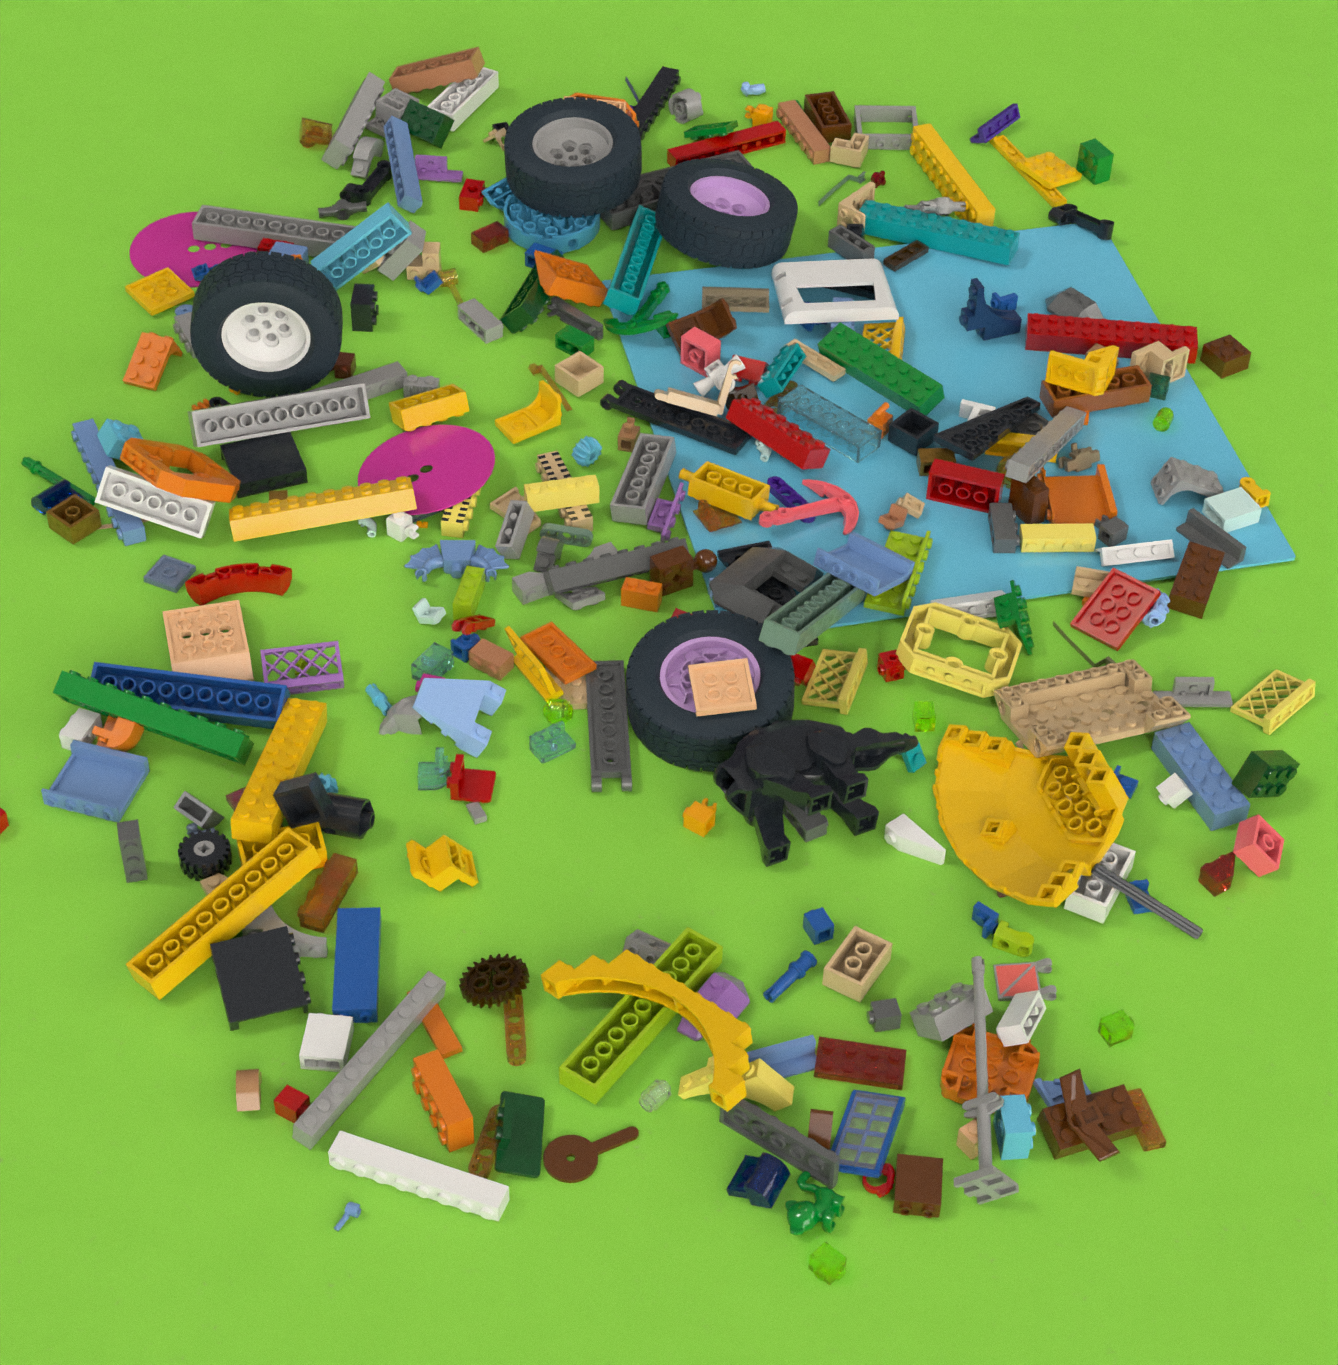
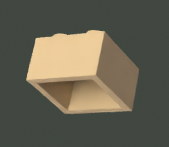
[555,351,604,397]

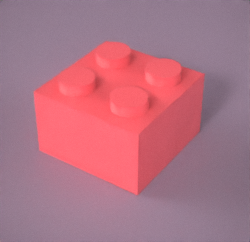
[680,327,721,377]
[1233,814,1284,877]

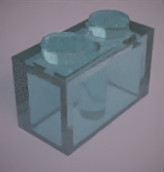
[411,642,454,681]

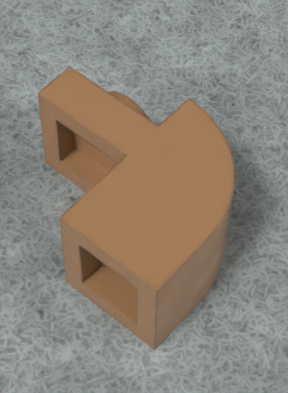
[236,1069,262,1112]

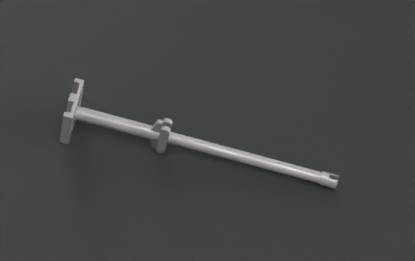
[954,956,1019,1205]

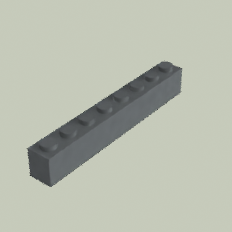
[543,537,689,596]

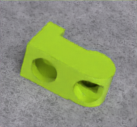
[992,920,1034,957]

